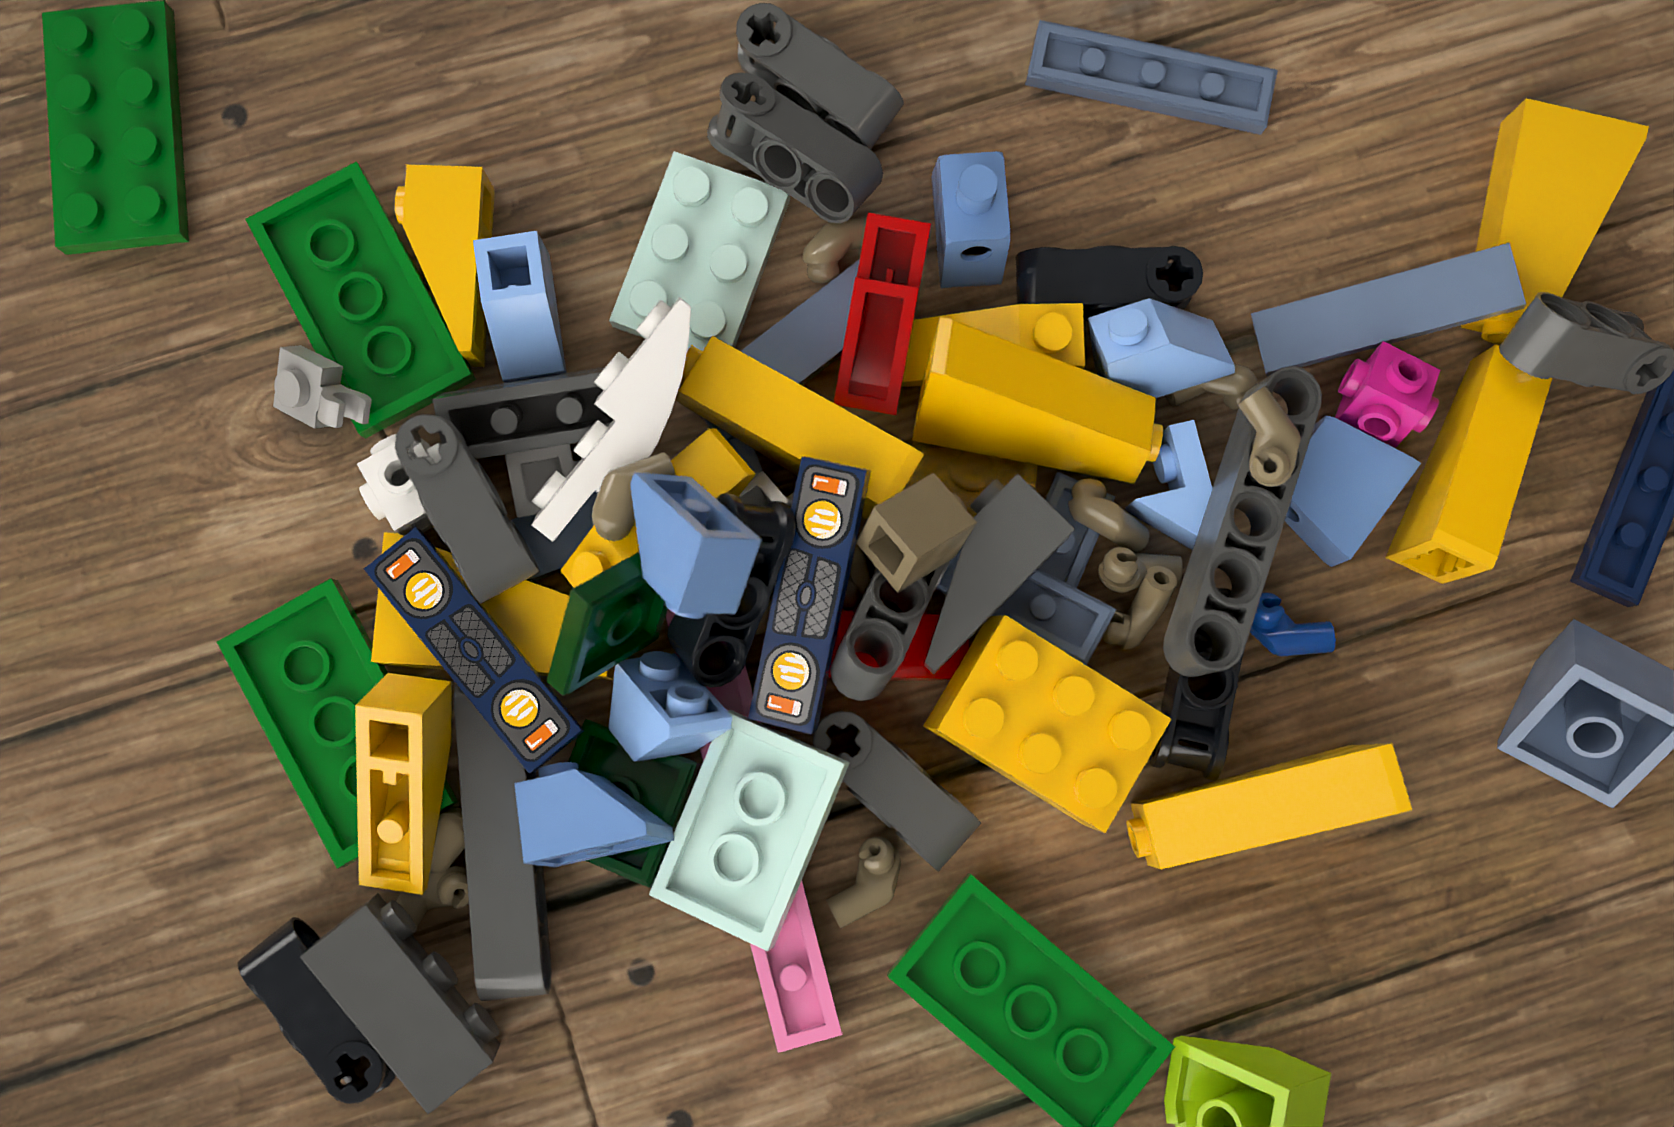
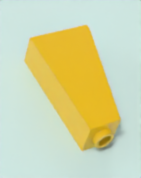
[1461,98,1649,344]
[912,317,1163,483]
[675,336,924,519]
[1385,344,1552,584]
[371,532,627,680]
[1126,743,1412,869]

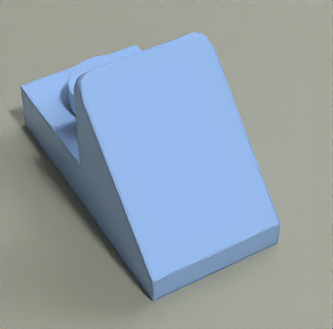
[1125,420,1213,550]

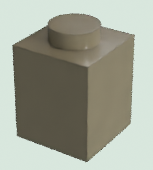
[856,473,977,593]

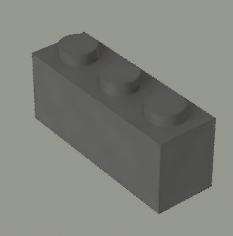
[432,367,614,459]
[300,893,500,1114]

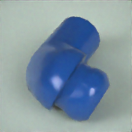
[1250,592,1336,656]

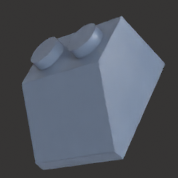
[1497,619,1674,808]

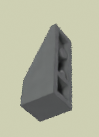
[924,474,1075,674]

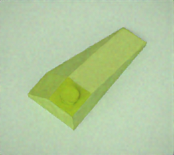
[1164,1036,1331,1127]

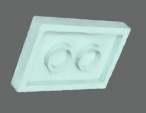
[609,151,790,351]
[649,710,850,951]

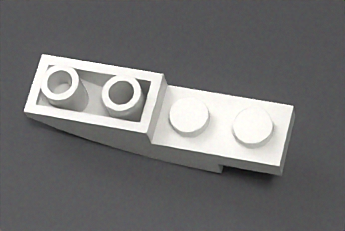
[532,297,691,541]

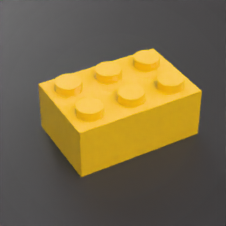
[923,615,1171,833]

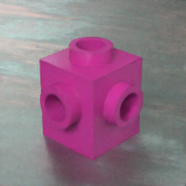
[1335,341,1441,448]

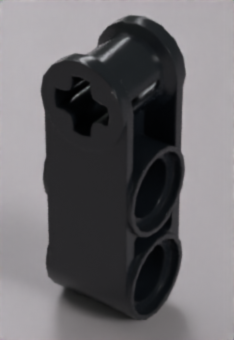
[1015,245,1204,321]
[667,493,795,687]
[1149,588,1244,781]
[238,917,397,1104]

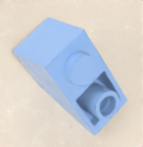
[473,231,566,383]
[609,651,732,762]

